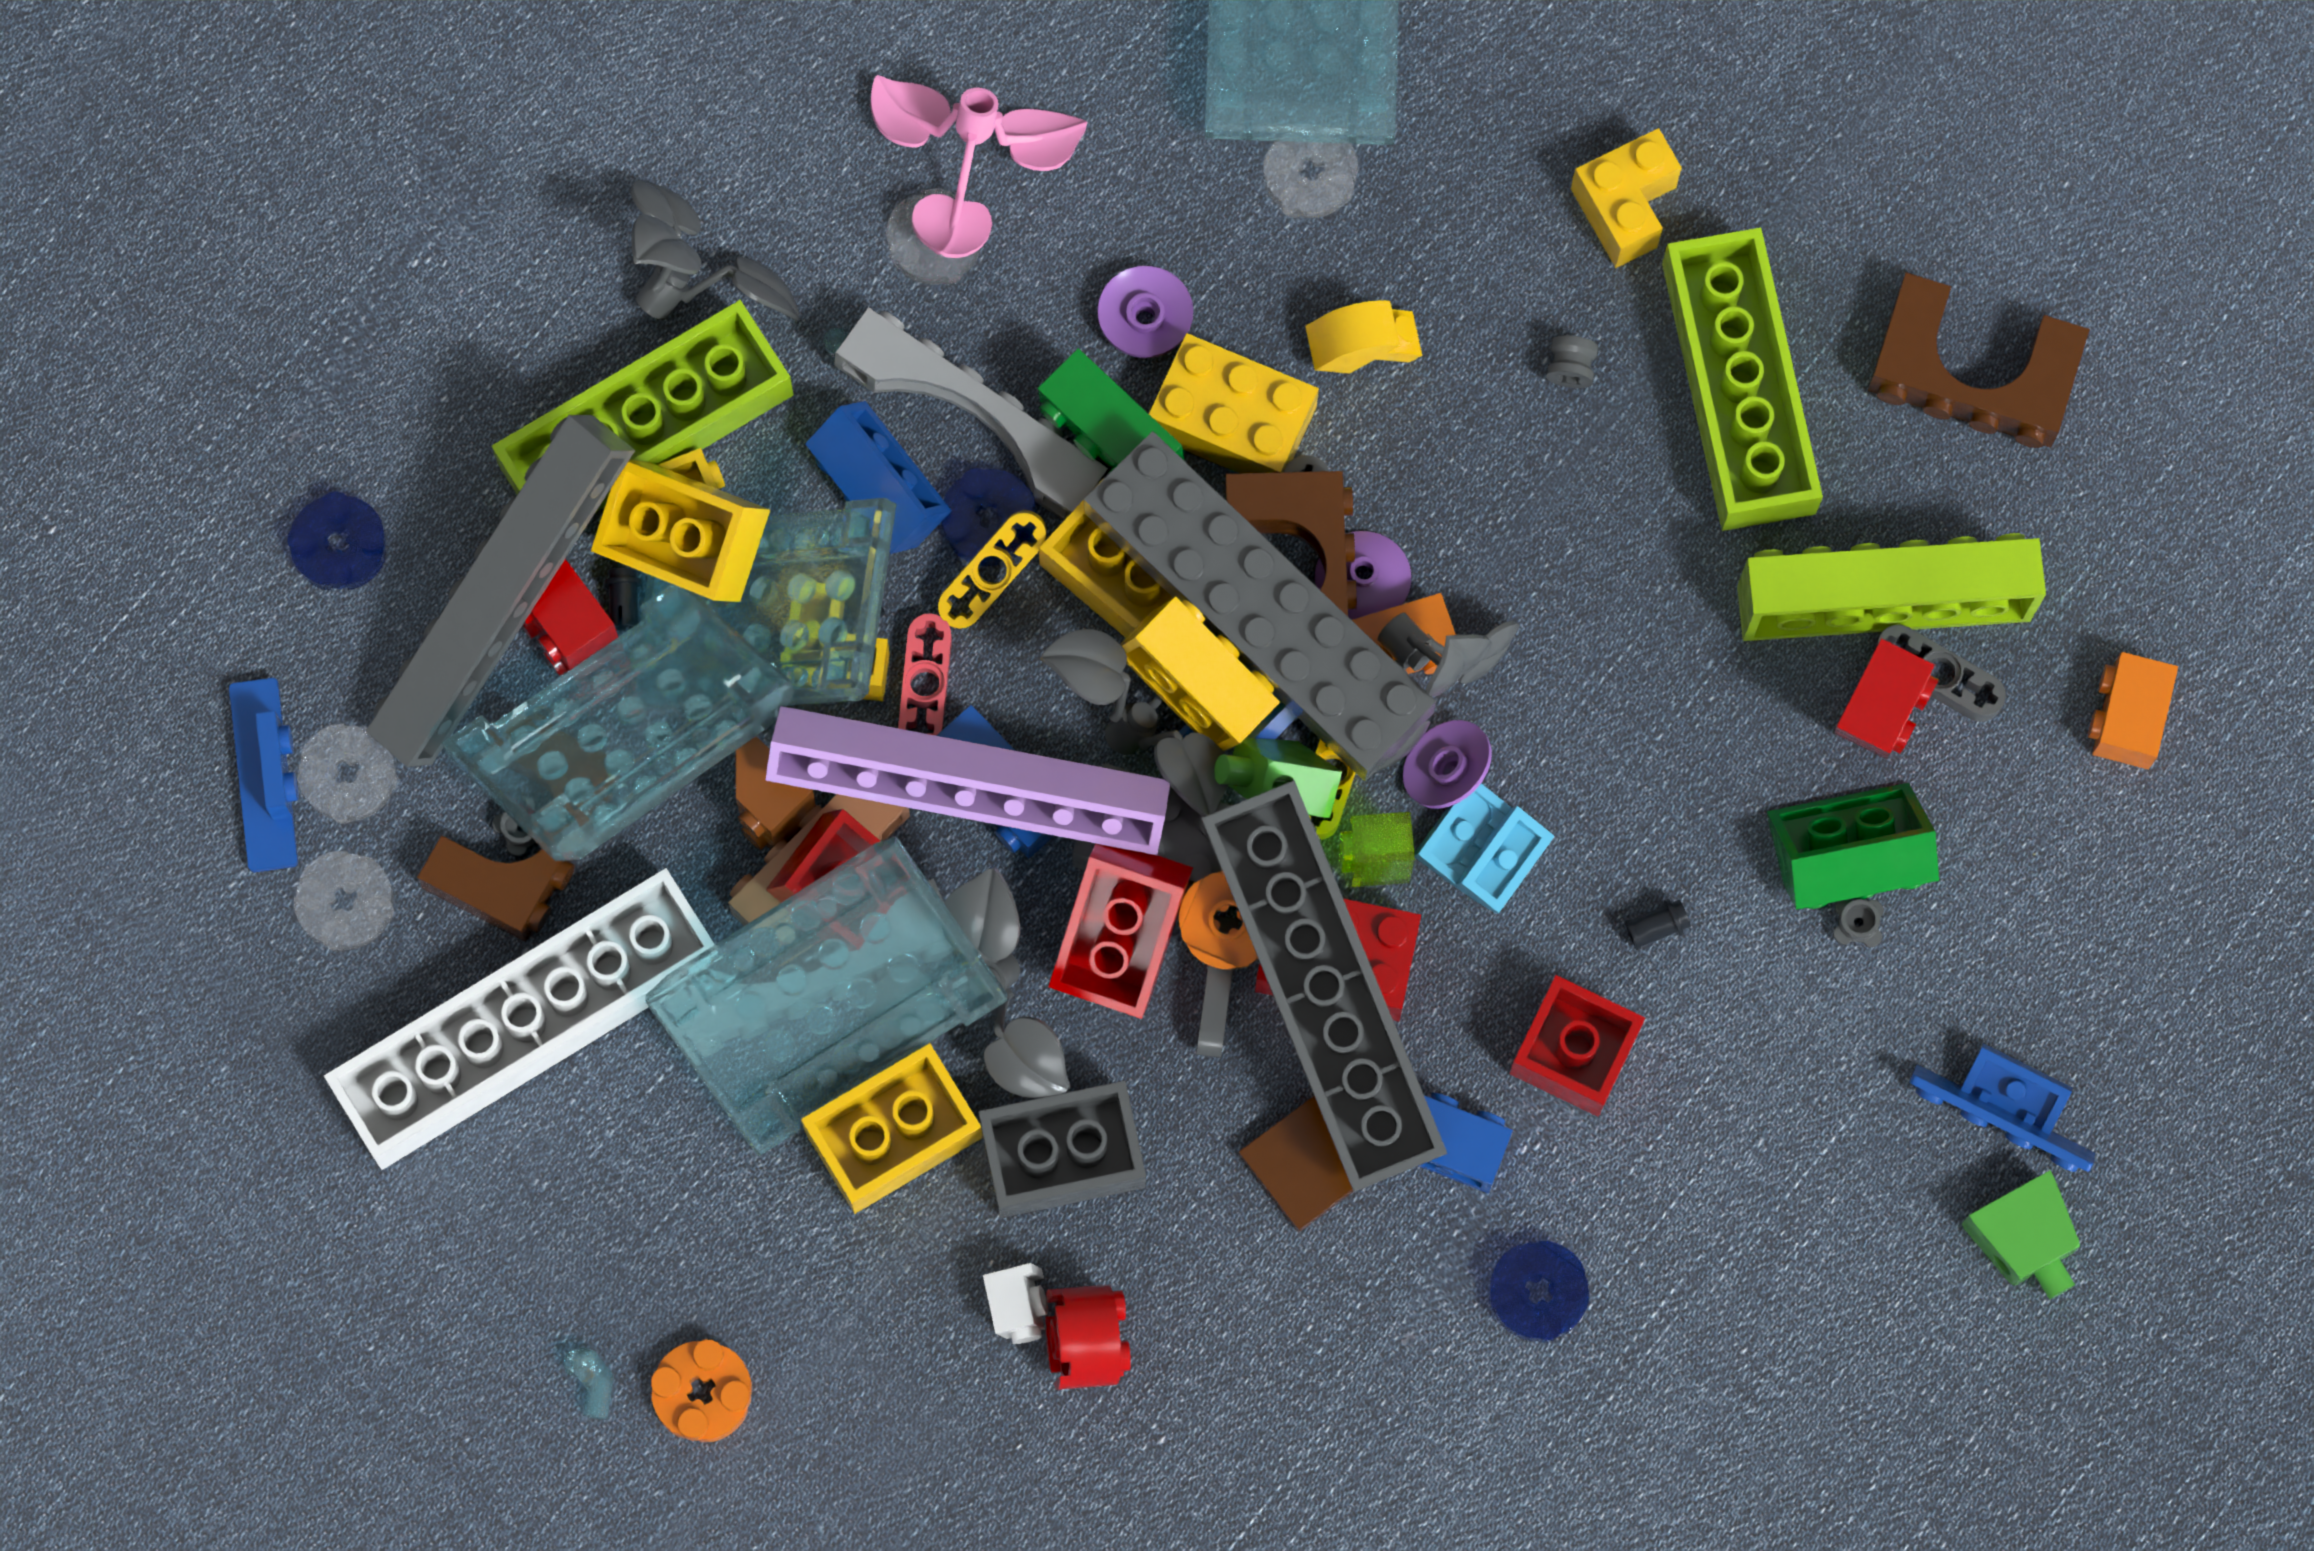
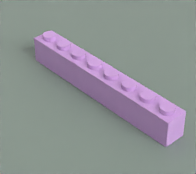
[766,706,1170,855]

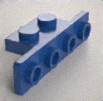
[229,678,299,873]
[1909,1043,2095,1172]

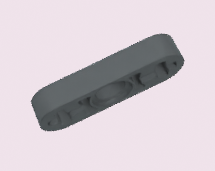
[1874,625,2006,722]
[1197,915,1240,1058]

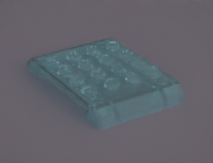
[1204,0,1398,145]
[628,498,897,713]
[442,584,795,861]
[645,836,1008,1157]

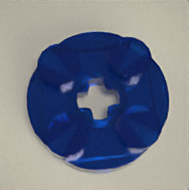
[942,468,1037,566]
[287,491,387,591]
[1489,1241,1589,1343]

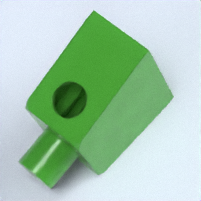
[1214,738,1342,818]
[1962,1170,2080,1300]

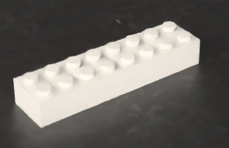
[324,868,722,1170]

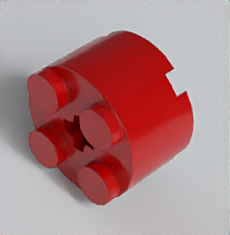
[1045,1284,1131,1390]

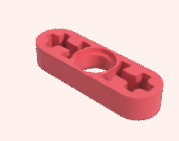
[898,613,952,736]

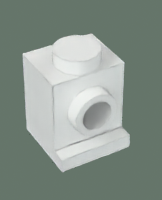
[983,1263,1048,1344]

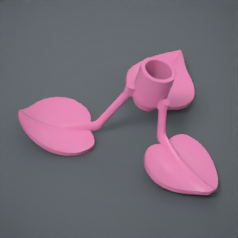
[871,75,1087,258]

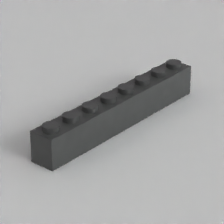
[366,415,635,767]

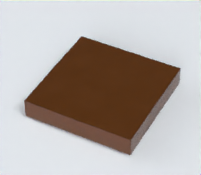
[1238,1096,1353,1233]

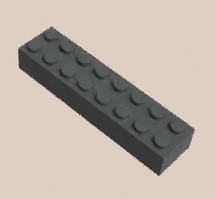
[1083,431,1436,782]
[1202,780,1448,1192]

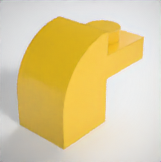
[1305,300,1422,374]

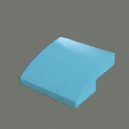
[1413,783,1555,914]

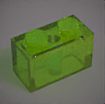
[1339,812,1415,887]

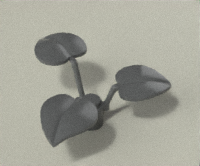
[630,180,799,322]
[1376,613,1520,772]
[1040,629,1228,817]
[865,867,1070,1098]

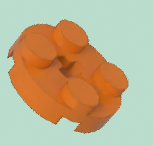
[1179,871,1258,970]
[651,1340,752,1442]

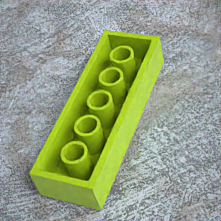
[1662,227,1823,531]
[491,300,794,513]
[1737,533,2046,641]

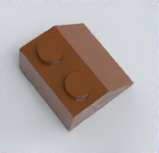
[736,724,816,850]

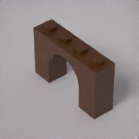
[1867,272,2090,448]
[1225,471,1357,616]
[417,709,623,942]

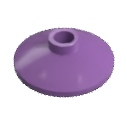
[1098,266,1193,358]
[1315,531,1411,620]
[1403,720,1492,808]

